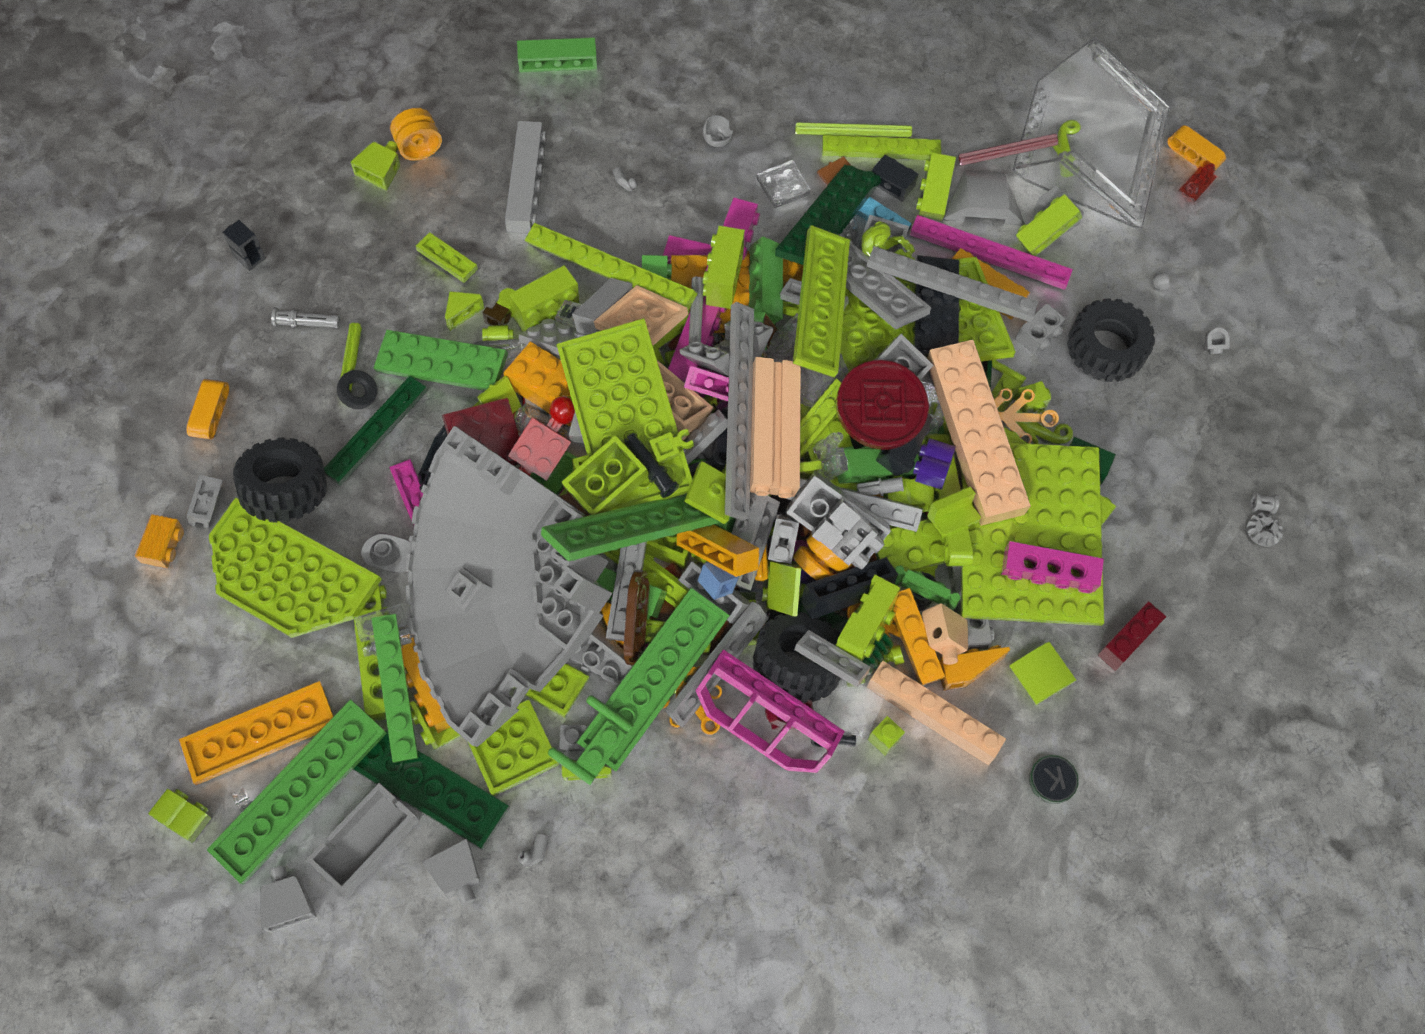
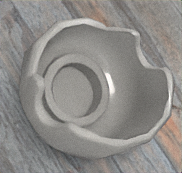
[702,115,733,147]

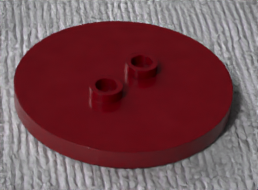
[836,360,929,450]

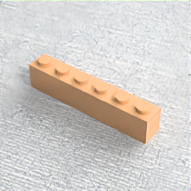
[867,661,1006,766]

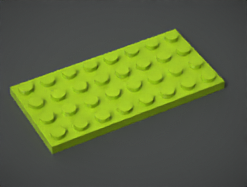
[556,318,692,511]

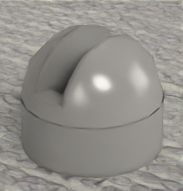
[1153,273,1169,290]

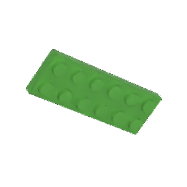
[373,330,508,391]

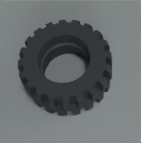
[1067,298,1155,382]
[233,437,327,523]
[753,612,841,703]

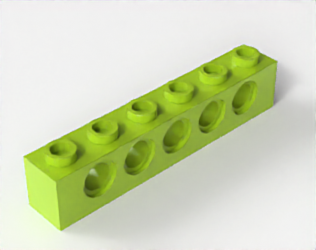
[354,583,390,722]

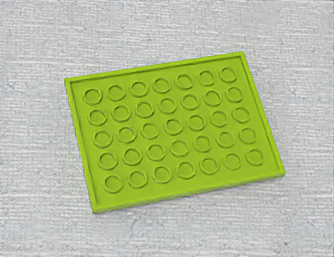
[839,257,1016,378]
[961,443,1104,626]

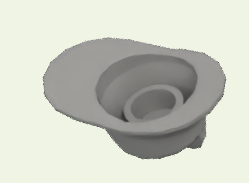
[361,533,412,573]

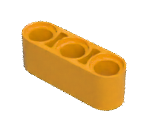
[1167,125,1226,174]
[187,379,229,440]

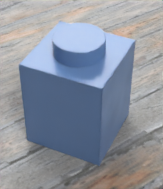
[698,562,739,600]

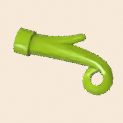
[1052,120,1081,175]
[1011,403,1073,444]

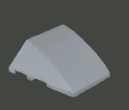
[944,170,1025,226]

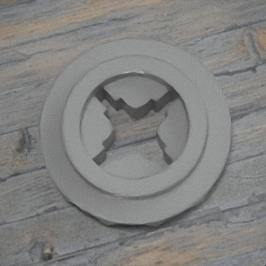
[1246,512,1283,547]

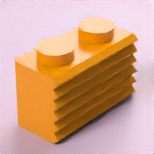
[135,514,184,568]

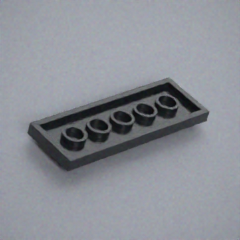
[913,255,959,358]

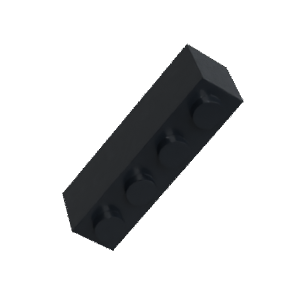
[801,557,898,619]

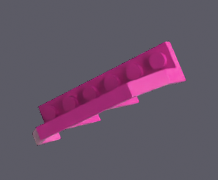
[696,649,845,773]

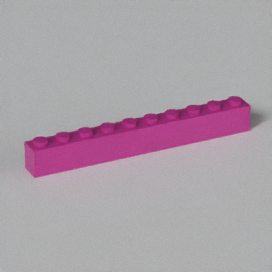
[668,198,760,383]

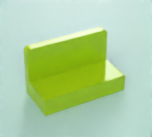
[927,486,981,537]

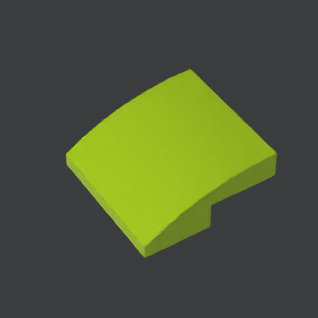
[1009,642,1077,705]

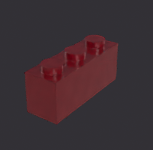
[1098,601,1167,671]

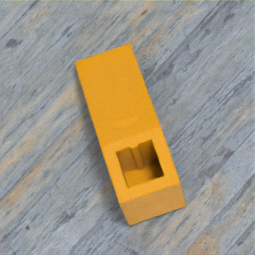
[939,645,1010,691]

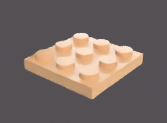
[594,285,688,346]

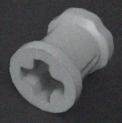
[1250,492,1279,514]

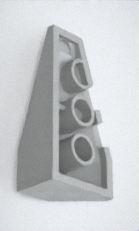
[566,623,634,685]

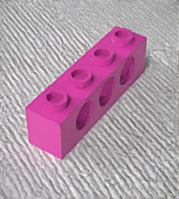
[1001,541,1104,593]

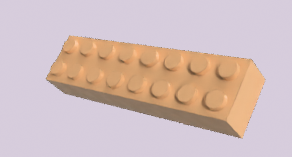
[927,340,1030,526]

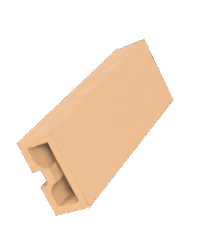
[750,357,801,498]

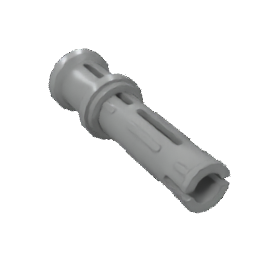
[271,307,340,329]

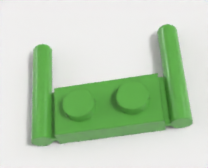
[895,566,960,611]
[548,695,634,785]

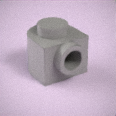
[1205,328,1230,354]

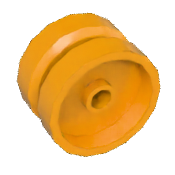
[390,108,442,161]
[793,533,853,581]

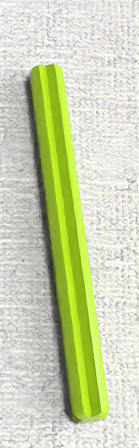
[795,122,912,138]

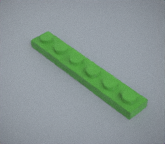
[371,614,418,763]

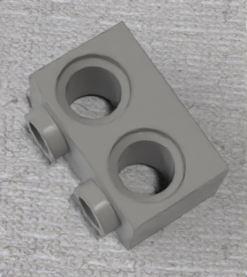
[1015,303,1066,355]

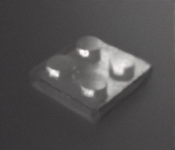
[756,160,811,208]
[824,678,886,740]

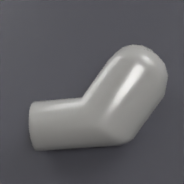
[518,834,549,867]

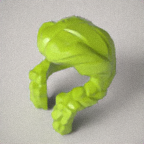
[861,221,915,260]

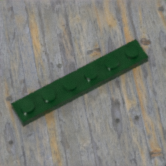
[324,376,428,486]

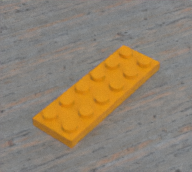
[179,681,334,785]

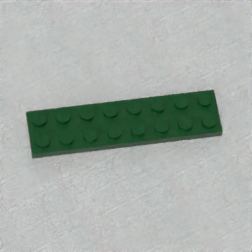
[775,164,881,265]
[353,730,510,850]

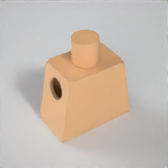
[922,603,968,665]

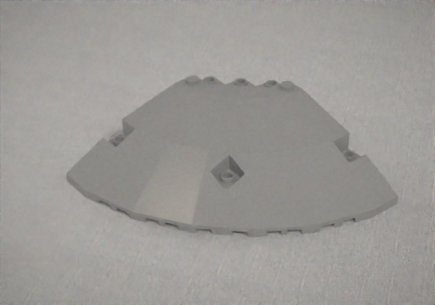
[405,426,612,747]

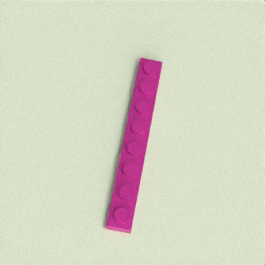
[910,215,1073,290]

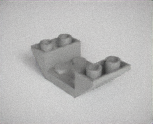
[680,321,773,376]

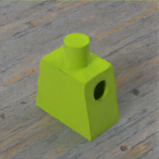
[351,141,400,191]

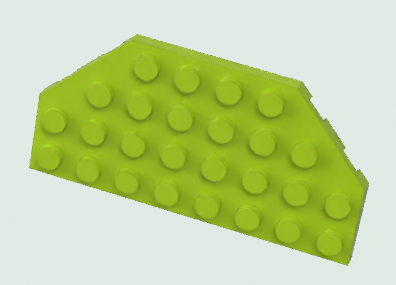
[209,497,382,638]

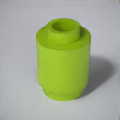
[482,325,514,347]

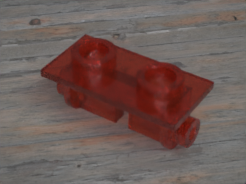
[1179,163,1217,202]

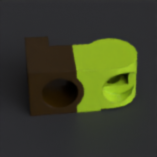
[482,288,515,326]

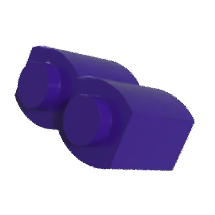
[913,438,956,490]

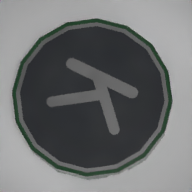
[1029,755,1079,804]

